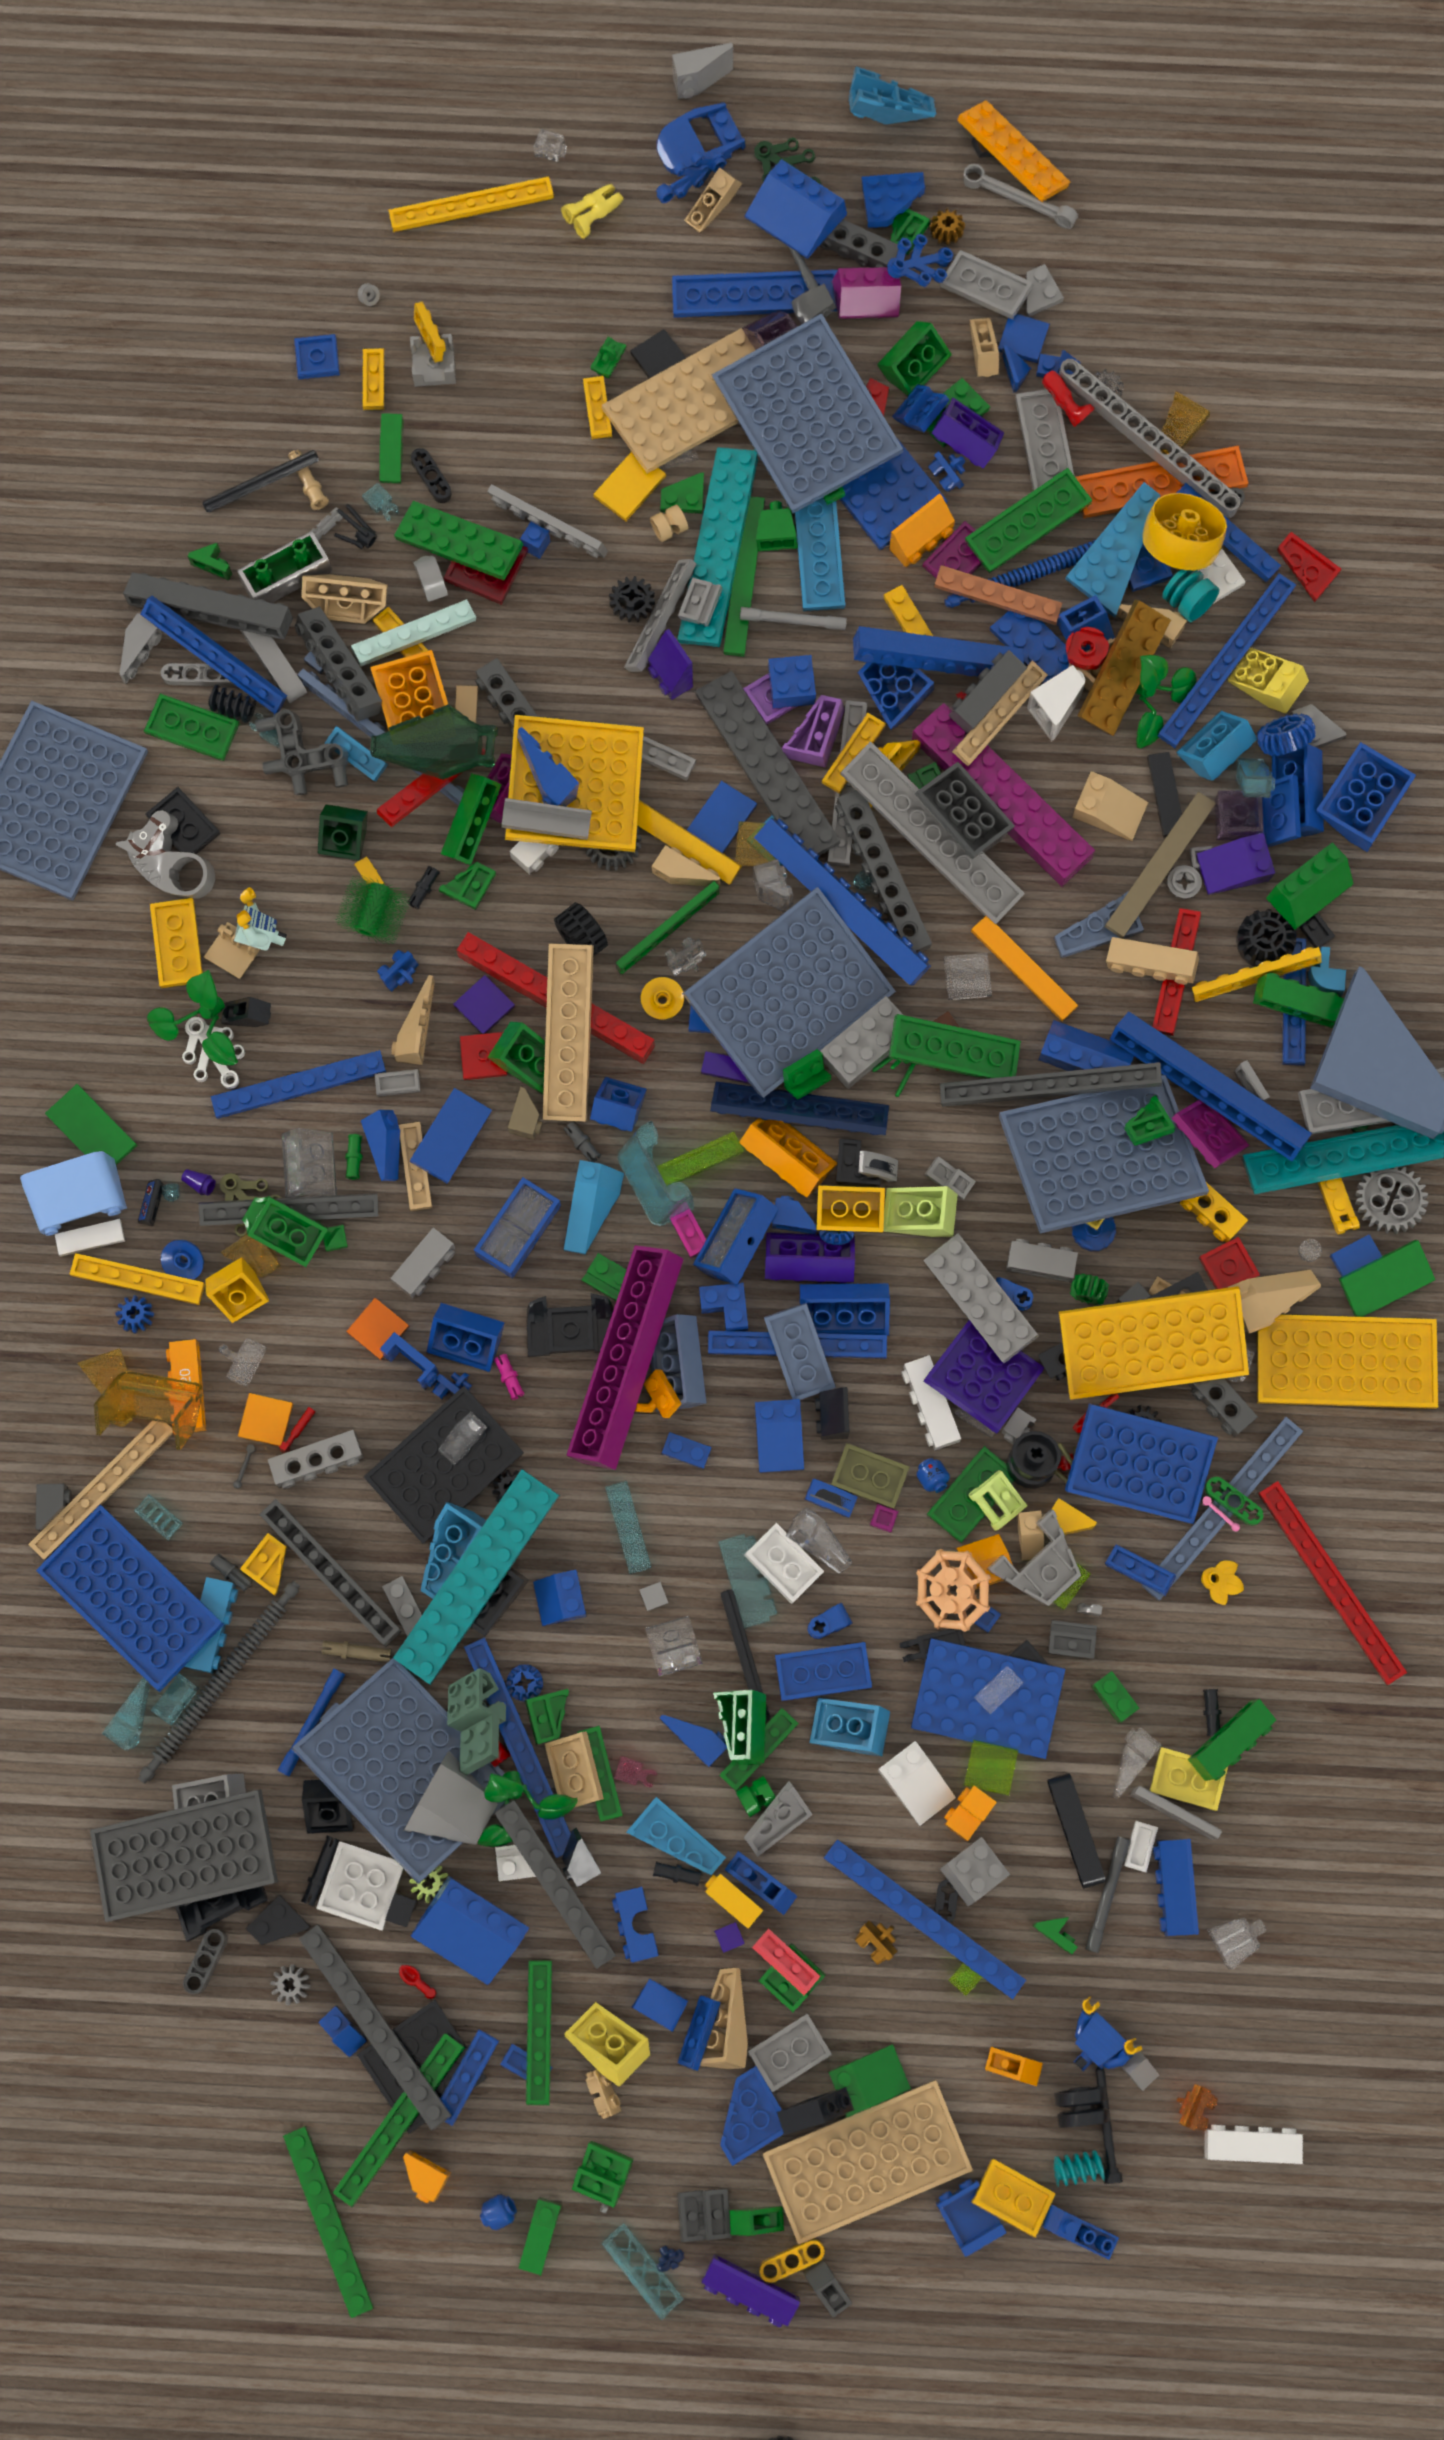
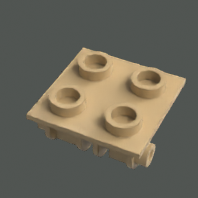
[204,922,260,979]

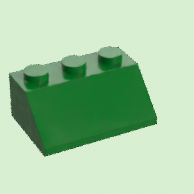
[877,321,952,396]

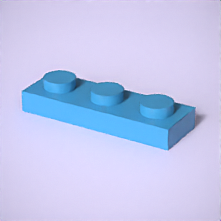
[324,726,388,781]

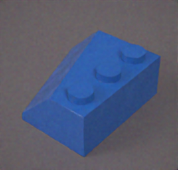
[858,662,934,730]

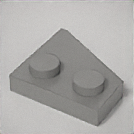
[1026,264,1064,317]

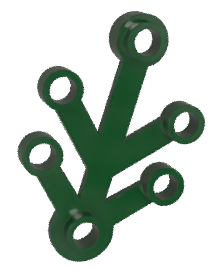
[754,138,822,185]

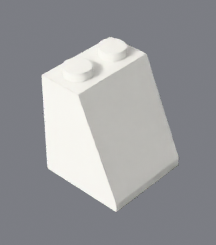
[1027,665,1085,741]

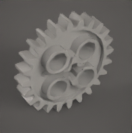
[1355,1166,1428,1234]

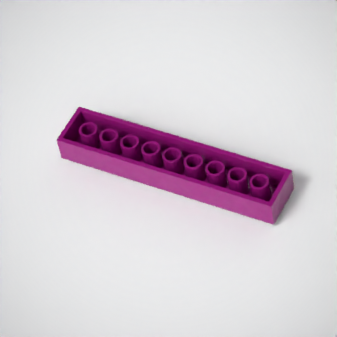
[912,703,1095,887]
[566,1245,684,1470]

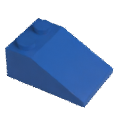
[755,1399,804,1473]

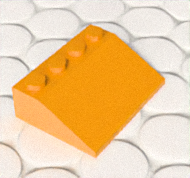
[370,650,457,746]

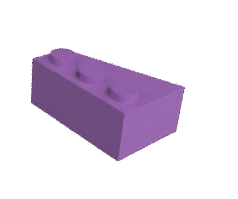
[782,695,845,768]

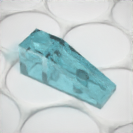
[102,1677,150,1751]

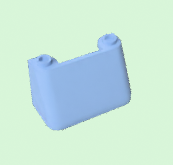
[20,1151,127,1236]

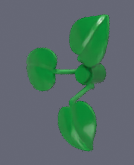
[1135,655,1196,749]
[147,970,238,1065]
[477,1771,578,1847]

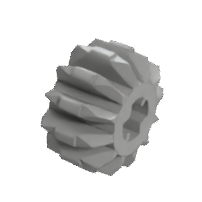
[270,1964,311,2005]

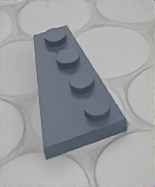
[1054,891,1144,958]

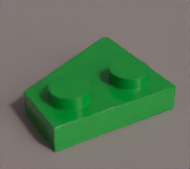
[660,473,704,514]
[439,862,496,910]
[525,1689,569,1745]

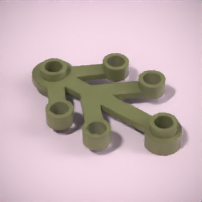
[220,1173,281,1238]

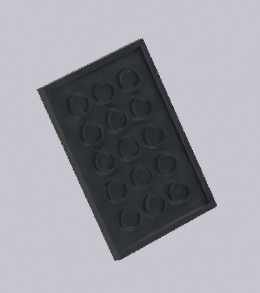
[364,1386,524,1544]

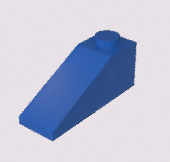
[361,1110,400,1181]
[660,1715,727,1768]
[725,1851,798,1915]

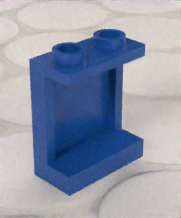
[380,1332,439,1390]
[936,2178,1006,2257]

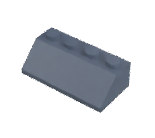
[651,1314,706,1411]

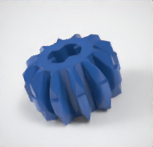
[115,1295,155,1334]

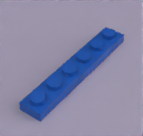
[1177,483,1281,582]

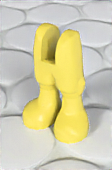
[561,184,623,239]

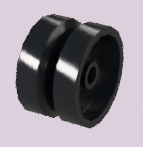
[1007,1431,1061,1489]
[1054,2086,1110,2128]

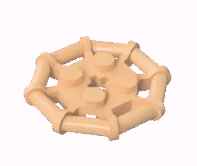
[916,1549,991,1632]

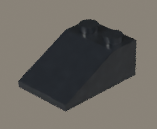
[471,1567,529,1637]

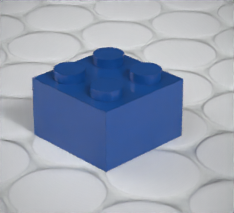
[768,655,816,709]

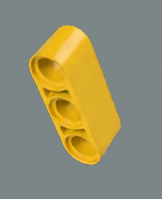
[759,2239,825,2283]

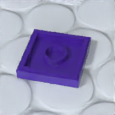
[453,975,515,1034]

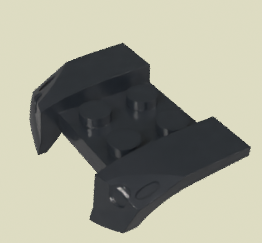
[527,1293,613,1357]
[175,1886,268,1942]

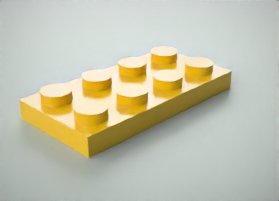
[150,898,203,988]

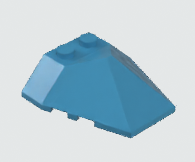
[849,67,936,125]

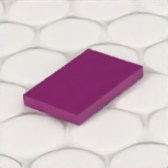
[922,521,982,579]

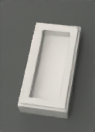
[1123,1821,1158,1873]

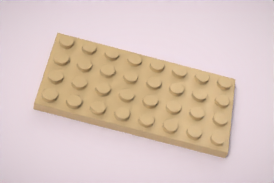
[602,328,757,473]
[762,2080,973,2245]

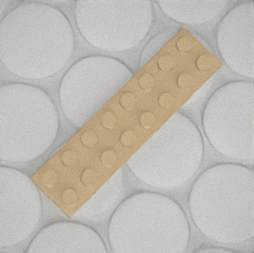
[543,944,594,1122]

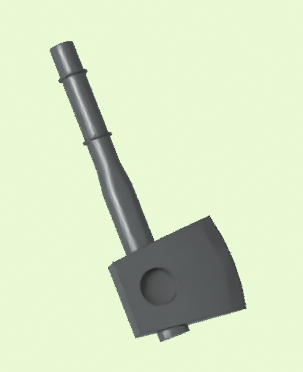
[787,246,837,324]

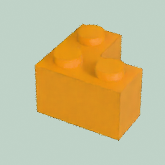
[944,1786,997,1842]

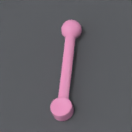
[1202,1496,1240,1532]

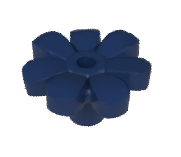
[656,2246,684,2272]

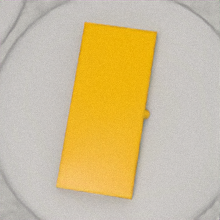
[354,856,385,885]

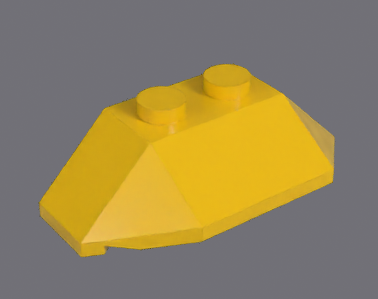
[868,740,921,807]

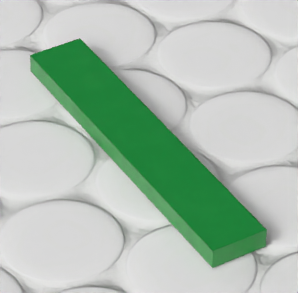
[616,881,719,974]
[526,1961,552,2106]

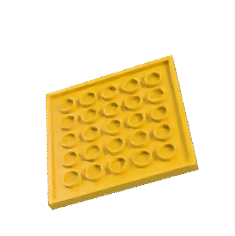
[505,715,644,852]

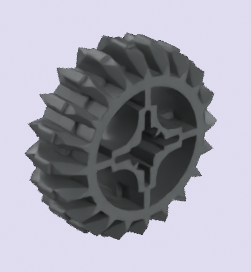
[584,828,641,871]

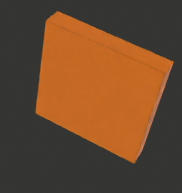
[346,1298,410,1360]

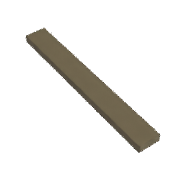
[1105,791,1216,939]

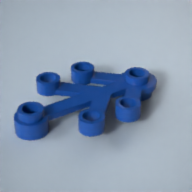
[656,152,727,203]
[887,234,953,287]

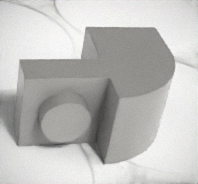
[413,555,448,602]

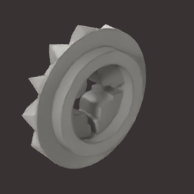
[1167,865,1202,900]

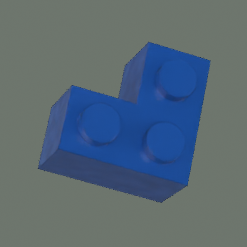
[699,1283,748,1331]

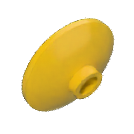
[641,977,684,1020]

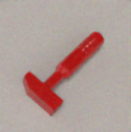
[279,1407,315,1453]

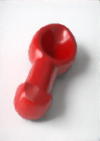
[399,1965,436,1999]

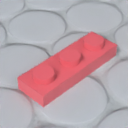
[752,1929,821,1995]

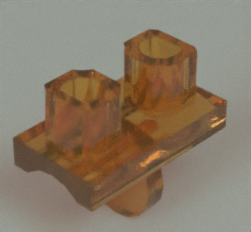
[1176,2084,1218,2131]

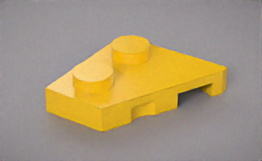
[240,1533,287,1596]

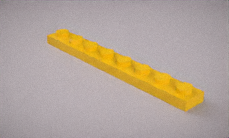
[388,176,554,232]

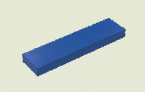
[441,2029,499,2126]

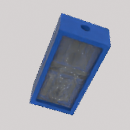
[474,1177,561,1279]
[693,1188,779,1285]

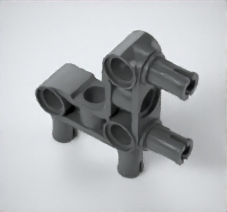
[255,709,348,796]

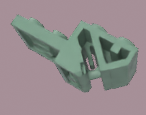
[447,1668,506,1775]

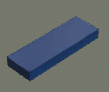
[1105,1544,1176,1596]
[677,1995,721,2071]

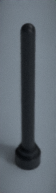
[1095,2067,1123,2184]

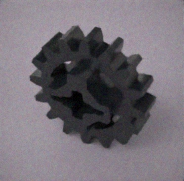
[609,576,655,623]

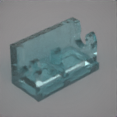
[151,1673,199,1725]

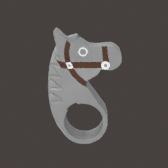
[116,810,215,899]

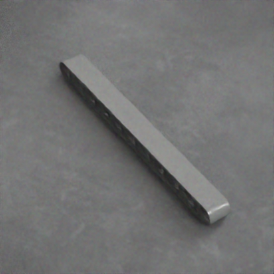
[1059,359,1240,518]

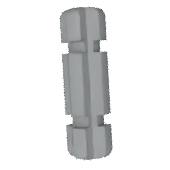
[310,507,343,541]

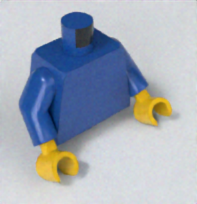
[1073,1996,1142,2072]

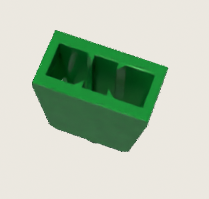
[756,501,798,551]

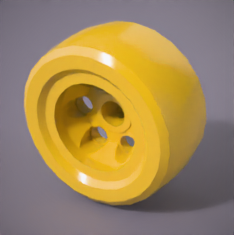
[1142,493,1227,570]

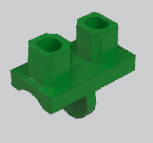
[590,336,626,378]

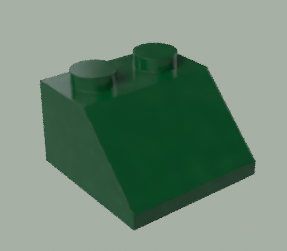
[317,804,368,861]

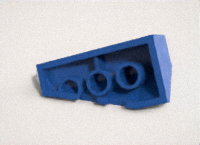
[517,727,579,807]

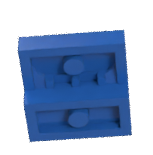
[892,385,950,432]

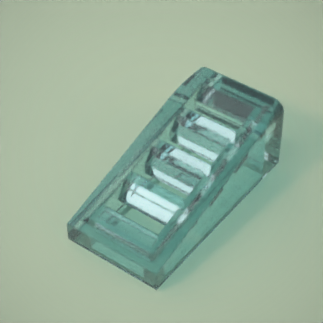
[134,1494,183,1540]

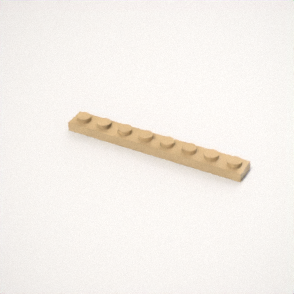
[28,1415,175,1560]

